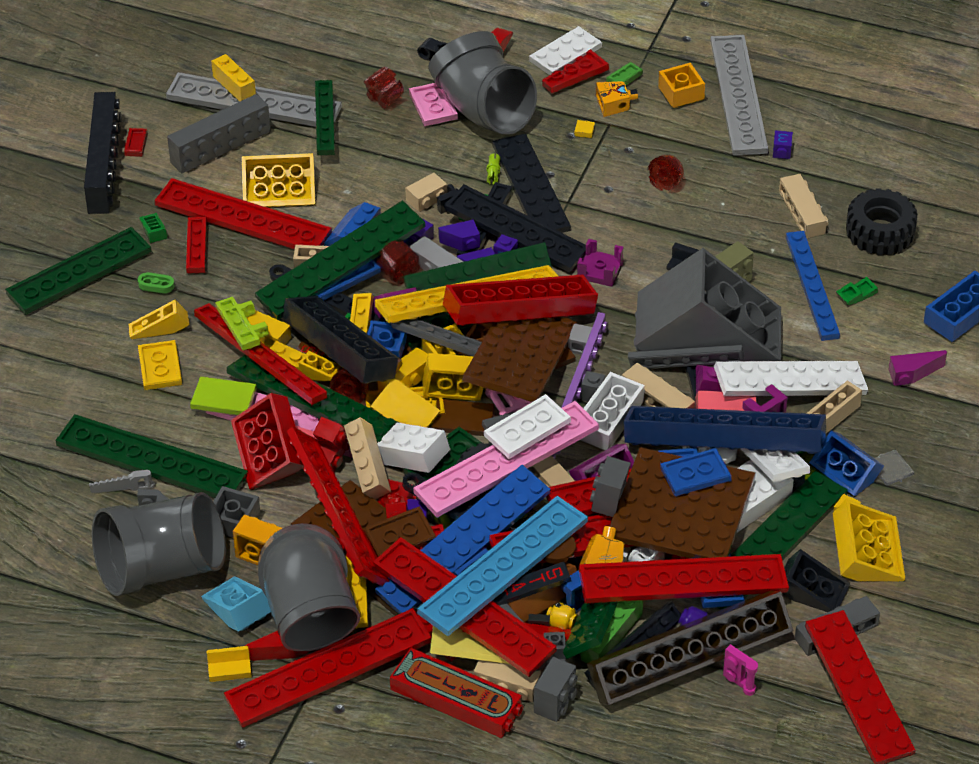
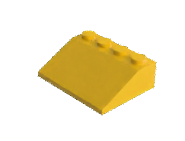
[242,153,315,207]
[833,499,905,581]

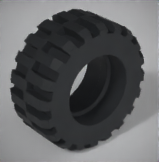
[846,188,918,255]

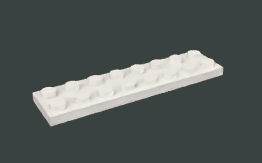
[714,361,868,396]

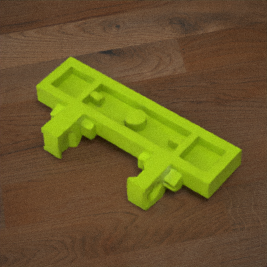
[215,297,269,351]

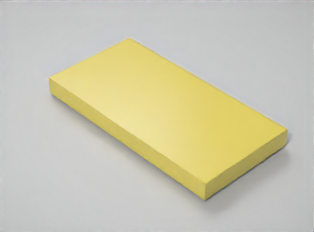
[430,626,509,664]

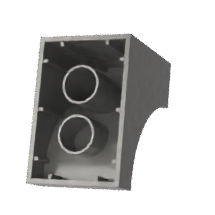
[634,248,781,361]

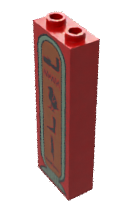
[390,648,524,738]

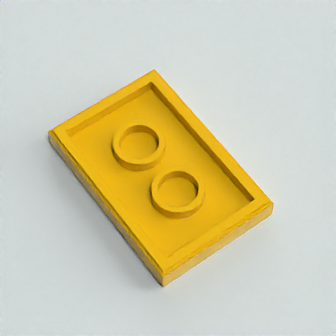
[138,340,182,390]
[370,379,440,428]

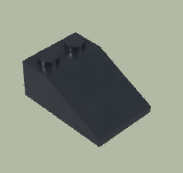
[782,549,850,612]

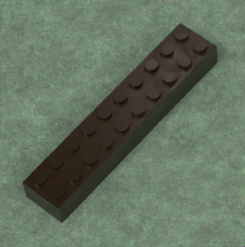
[587,590,794,705]

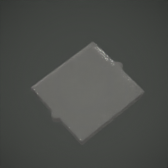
[874,449,914,486]

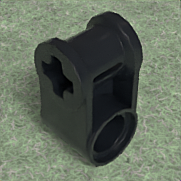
[417,38,448,61]

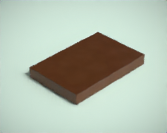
[432,399,494,436]
[364,506,436,557]

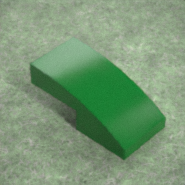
[836,277,879,305]

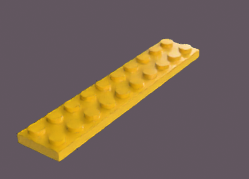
[375,265,558,323]

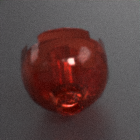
[648,154,684,191]
[330,368,370,403]

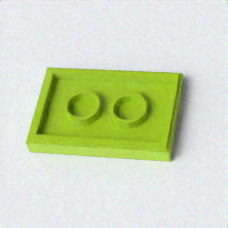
[190,376,257,415]

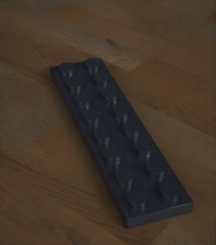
[492,133,571,233]
[445,184,586,273]

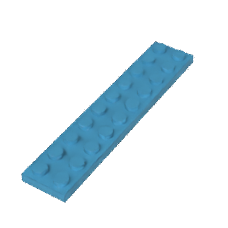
[417,496,588,636]

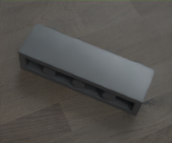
[795,596,880,656]

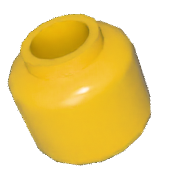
[546,602,578,630]

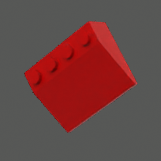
[231,393,304,490]

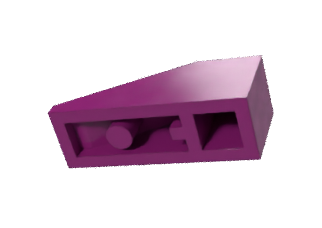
[888,350,947,386]

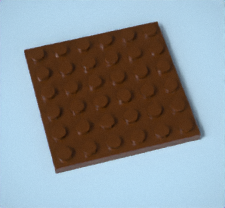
[609,447,756,559]

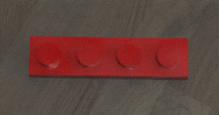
[186,217,207,273]

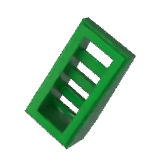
[139,213,167,243]

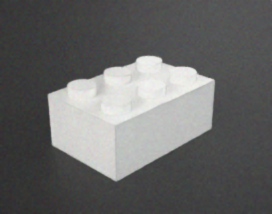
[377,423,450,473]

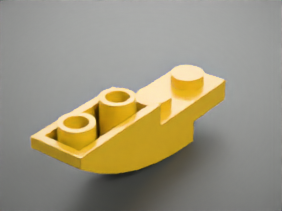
[270,341,341,381]

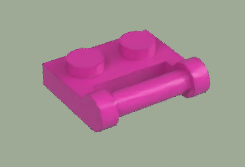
[723,644,758,696]

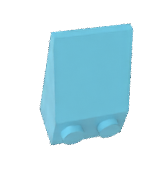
[201,576,271,632]

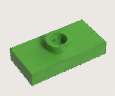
[606,62,643,85]

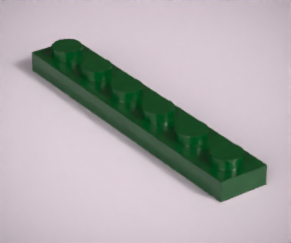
[315,80,335,156]

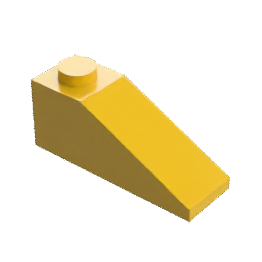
[128,300,189,339]

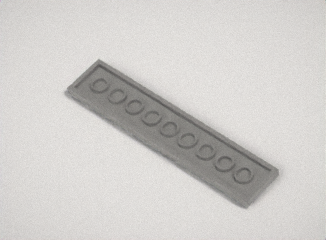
[710,35,768,155]
[166,72,342,127]

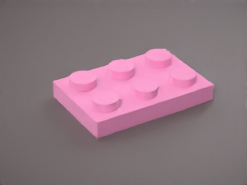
[409,83,458,126]

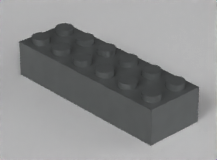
[167,94,270,174]

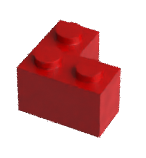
[313,417,350,472]

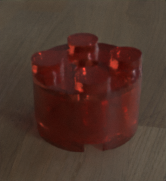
[364,67,404,109]
[377,240,420,285]

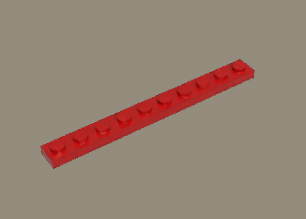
[194,303,327,405]

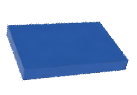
[660,448,731,496]

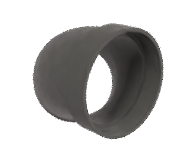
[428,31,537,134]
[92,492,226,596]
[258,524,360,651]

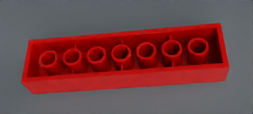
[443,274,598,325]

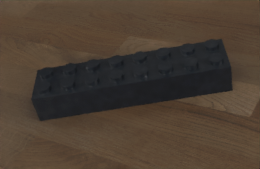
[84,92,122,214]
[282,295,398,384]

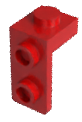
[383,493,406,519]

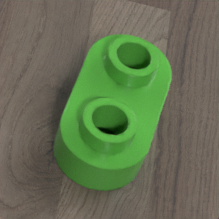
[138,272,175,293]

